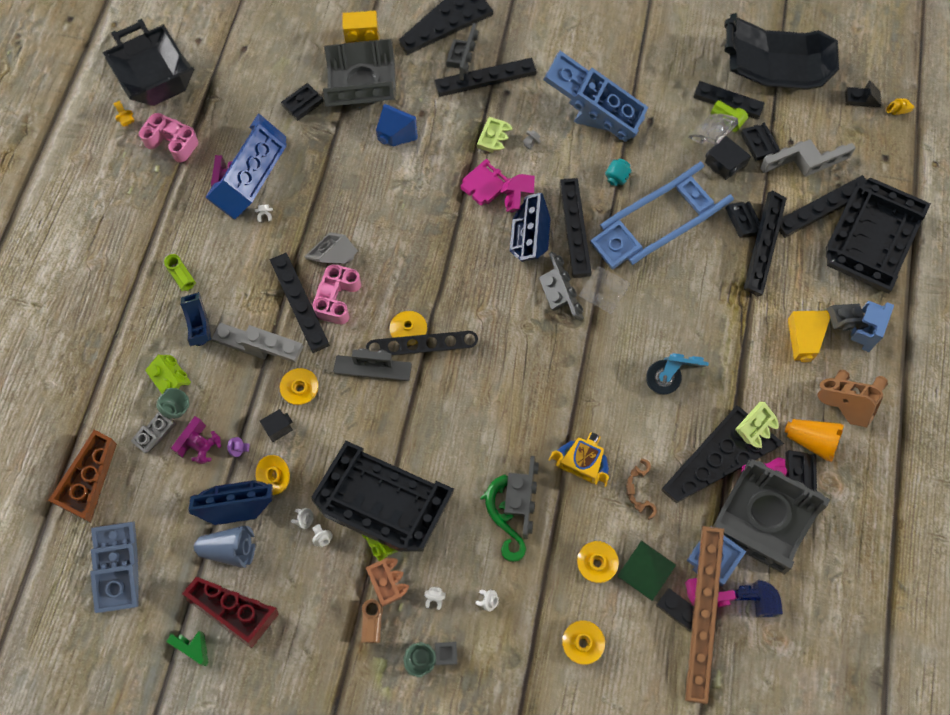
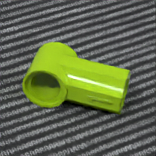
[710,100,748,132]
[164,254,196,292]

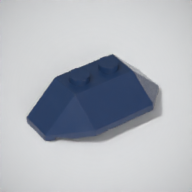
[510,192,551,262]
[188,480,273,525]

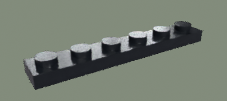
[434,57,537,97]
[779,175,867,238]
[560,178,592,278]
[744,190,787,297]
[269,253,330,354]

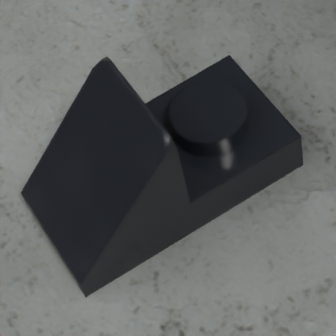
[845,80,882,108]

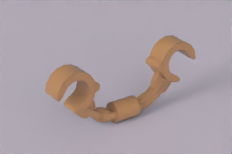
[626,458,657,520]

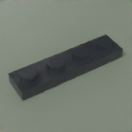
[693,81,765,120]

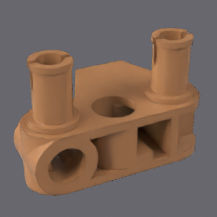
[818,370,888,428]

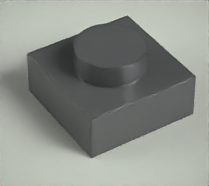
[435,642,458,666]

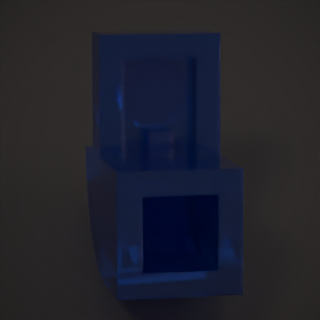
[733,580,783,617]

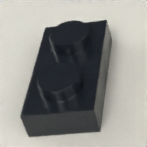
[656,588,694,632]

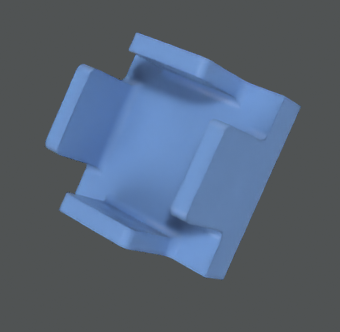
[850,301,894,352]
[687,526,747,586]

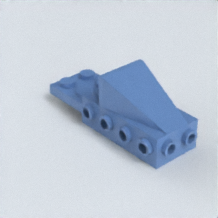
[543,51,648,142]

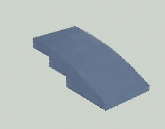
[90,521,139,613]

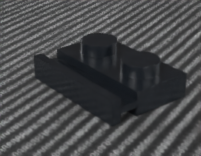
[281,83,324,121]
[740,122,780,161]
[725,201,760,238]
[785,450,817,491]

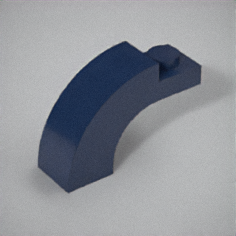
[180,292,212,347]

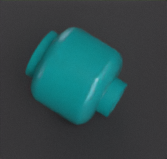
[605,158,632,186]

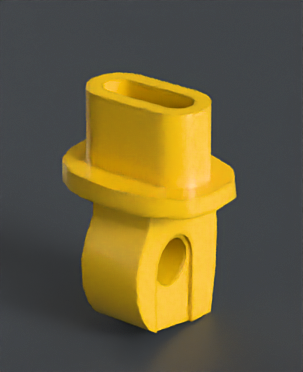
[886,98,915,115]
[113,100,135,127]

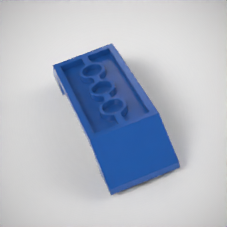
[205,114,286,219]

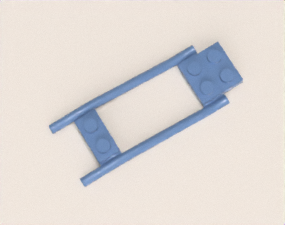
[590,161,734,270]

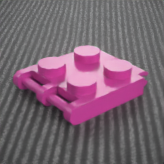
[461,159,510,206]

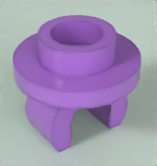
[227,437,250,457]

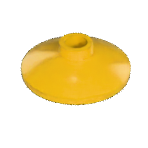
[390,311,427,346]
[280,368,319,405]
[256,455,290,495]
[577,541,619,583]
[562,620,605,665]

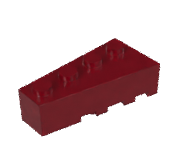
[182,576,279,649]

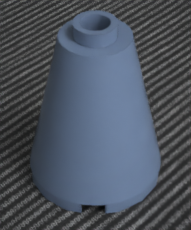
[194,526,255,568]

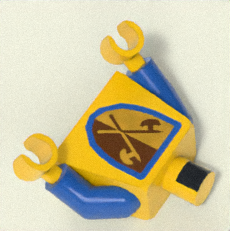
[548,433,609,487]

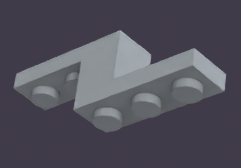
[760,139,856,177]
[212,323,303,363]

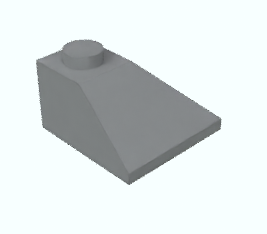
[304,232,358,264]

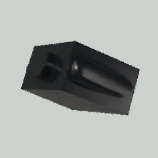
[705,134,751,180]

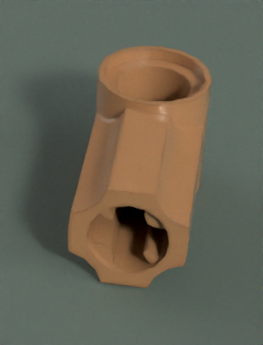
[361,599,383,643]

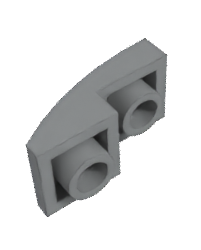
[131,412,176,453]

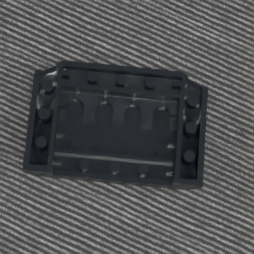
[826,177,931,294]
[311,441,454,552]

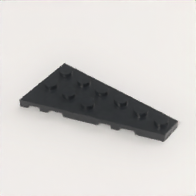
[399,0,493,55]
[661,405,784,504]

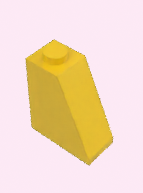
[788,310,830,363]

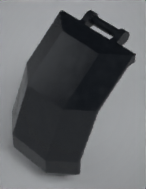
[724,13,839,90]
[102,19,194,106]

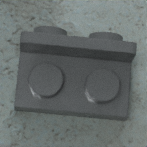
[827,303,868,331]

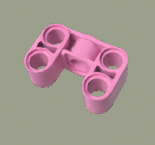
[139,113,198,162]
[312,264,361,325]

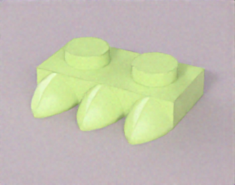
[477,117,512,153]
[736,402,779,448]

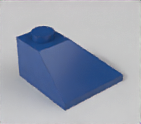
[376,104,418,147]

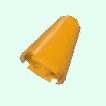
[784,419,844,462]

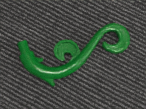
[480,473,526,562]

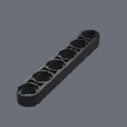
[366,331,478,355]

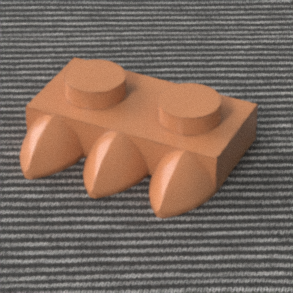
[366,558,409,607]

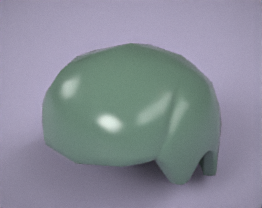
[156,388,189,419]
[403,642,436,677]

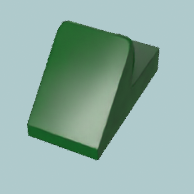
[166,631,208,667]

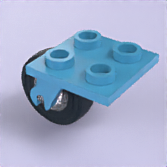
[646,353,709,395]

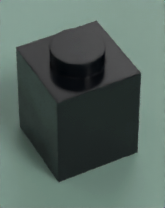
[260,409,293,442]

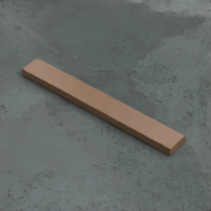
[685,526,724,704]

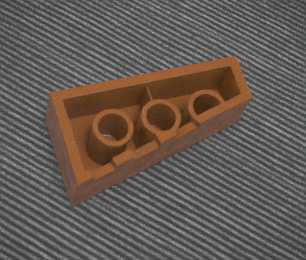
[48,430,117,523]

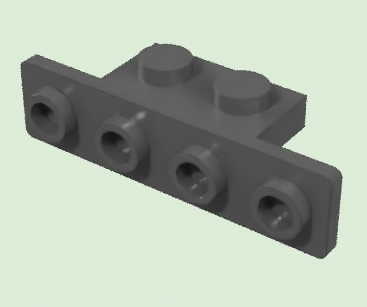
[446,23,479,80]
[539,252,584,321]
[333,348,412,381]
[504,456,539,539]

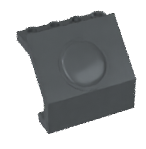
[323,38,396,107]
[713,459,830,574]

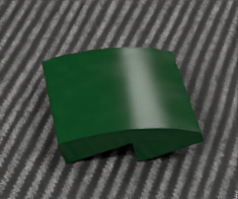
[617,540,676,601]

